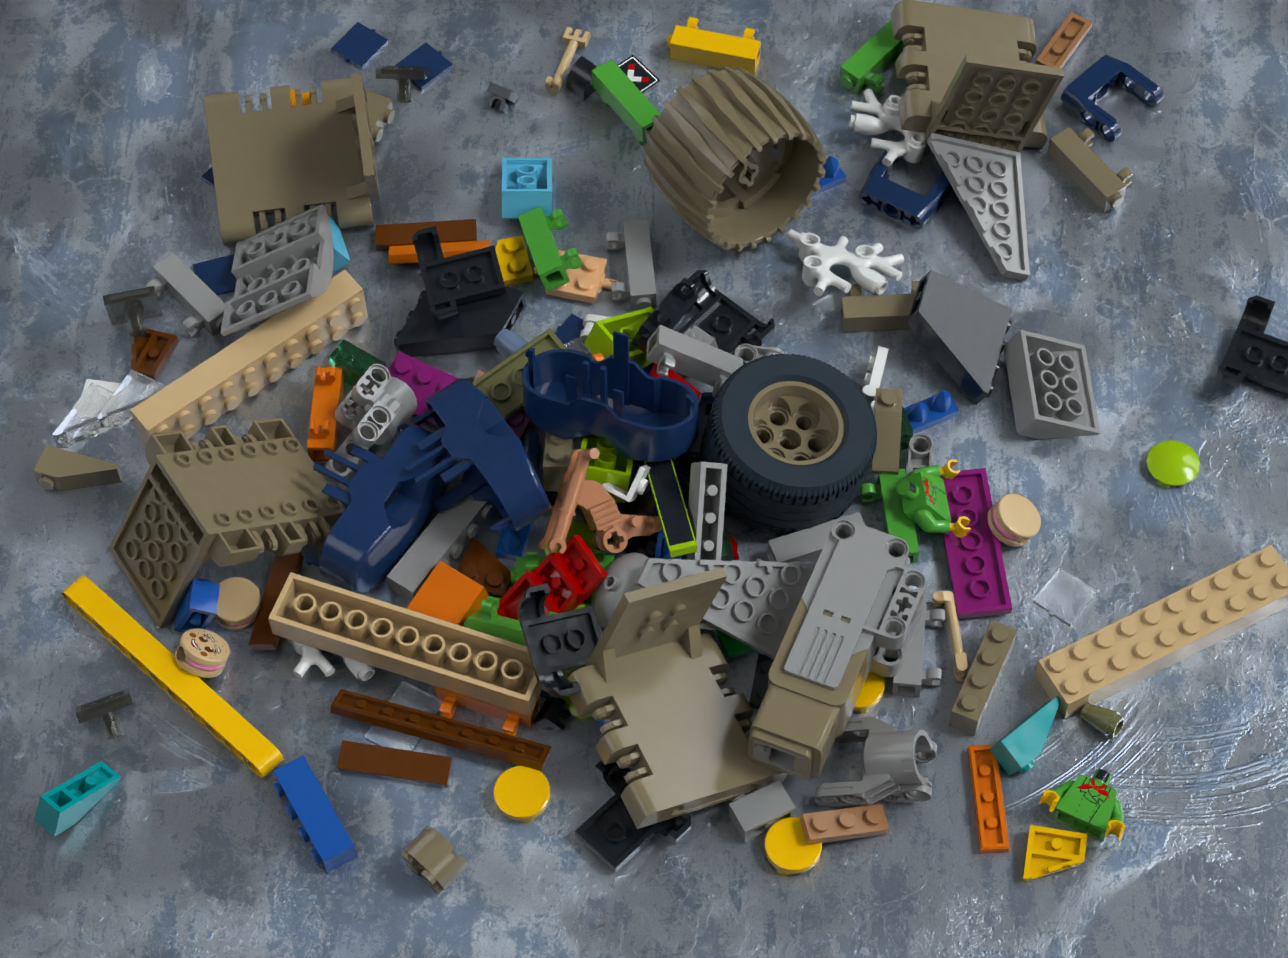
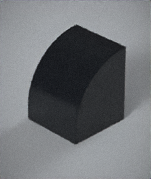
[566,56,597,101]

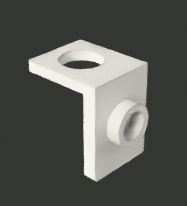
[602,465,651,502]

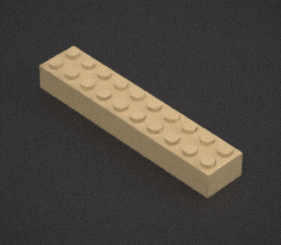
[130,270,368,445]
[1035,544,1288,719]
[268,572,542,716]

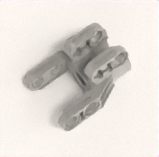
[325,364,418,481]
[814,717,937,807]

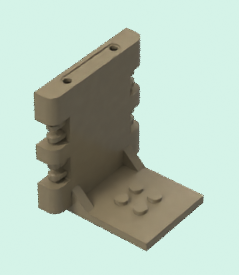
[891,0,1064,152]
[204,73,381,245]
[109,418,346,627]
[567,567,787,829]

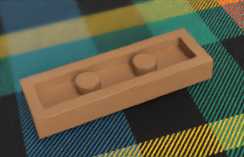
[1035,12,1092,68]
[800,804,890,845]

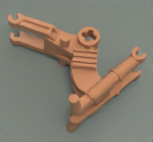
[538,448,688,553]

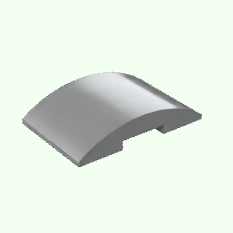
[220,204,334,336]

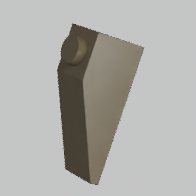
[872,388,903,475]
[33,445,124,491]

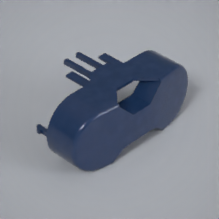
[522,331,699,462]
[406,378,551,534]
[304,423,454,593]

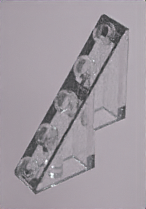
[52,369,166,449]

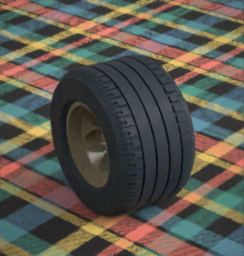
[700,354,877,535]

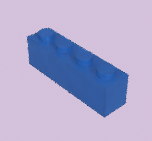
[272,755,357,873]

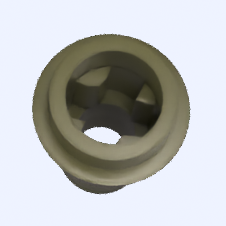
[1080,703,1125,738]

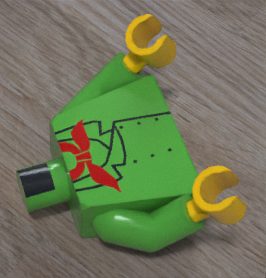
[897,459,971,538]
[1038,769,1125,842]

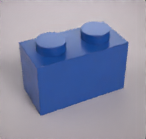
[174,579,220,633]

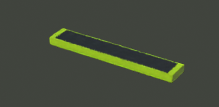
[644,459,698,558]

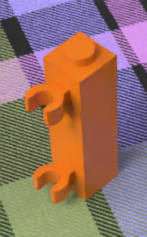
[307,366,345,462]
[433,685,540,736]

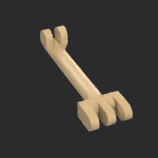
[545,27,591,95]
[932,591,968,683]

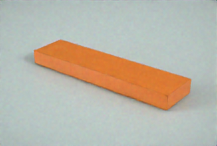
[388,240,491,264]
[967,744,1010,854]

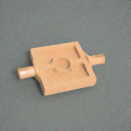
[533,250,620,304]

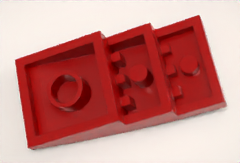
[497,535,608,620]

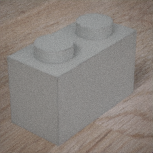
[729,780,796,843]

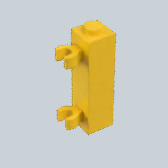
[666,17,761,75]

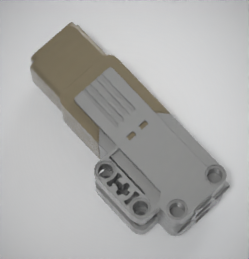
[748,519,926,780]

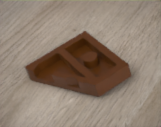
[131,326,179,382]
[457,538,512,598]

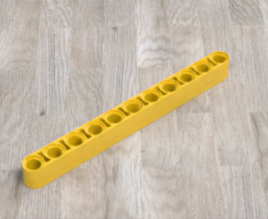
[61,575,284,778]

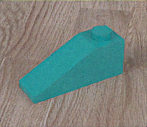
[989,696,1061,776]
[35,761,121,837]

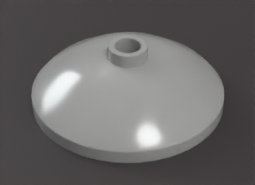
[591,553,649,628]

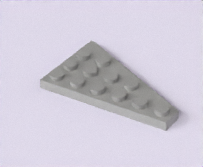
[927,133,1030,281]
[635,558,816,660]

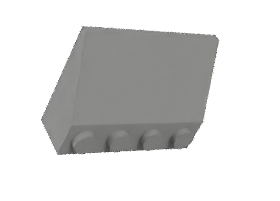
[1004,330,1100,439]

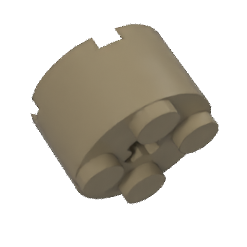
[401,825,468,894]

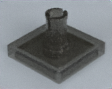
[376,65,431,103]
[103,286,163,337]
[75,688,133,740]

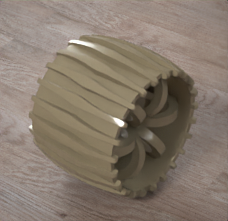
[643,66,826,251]

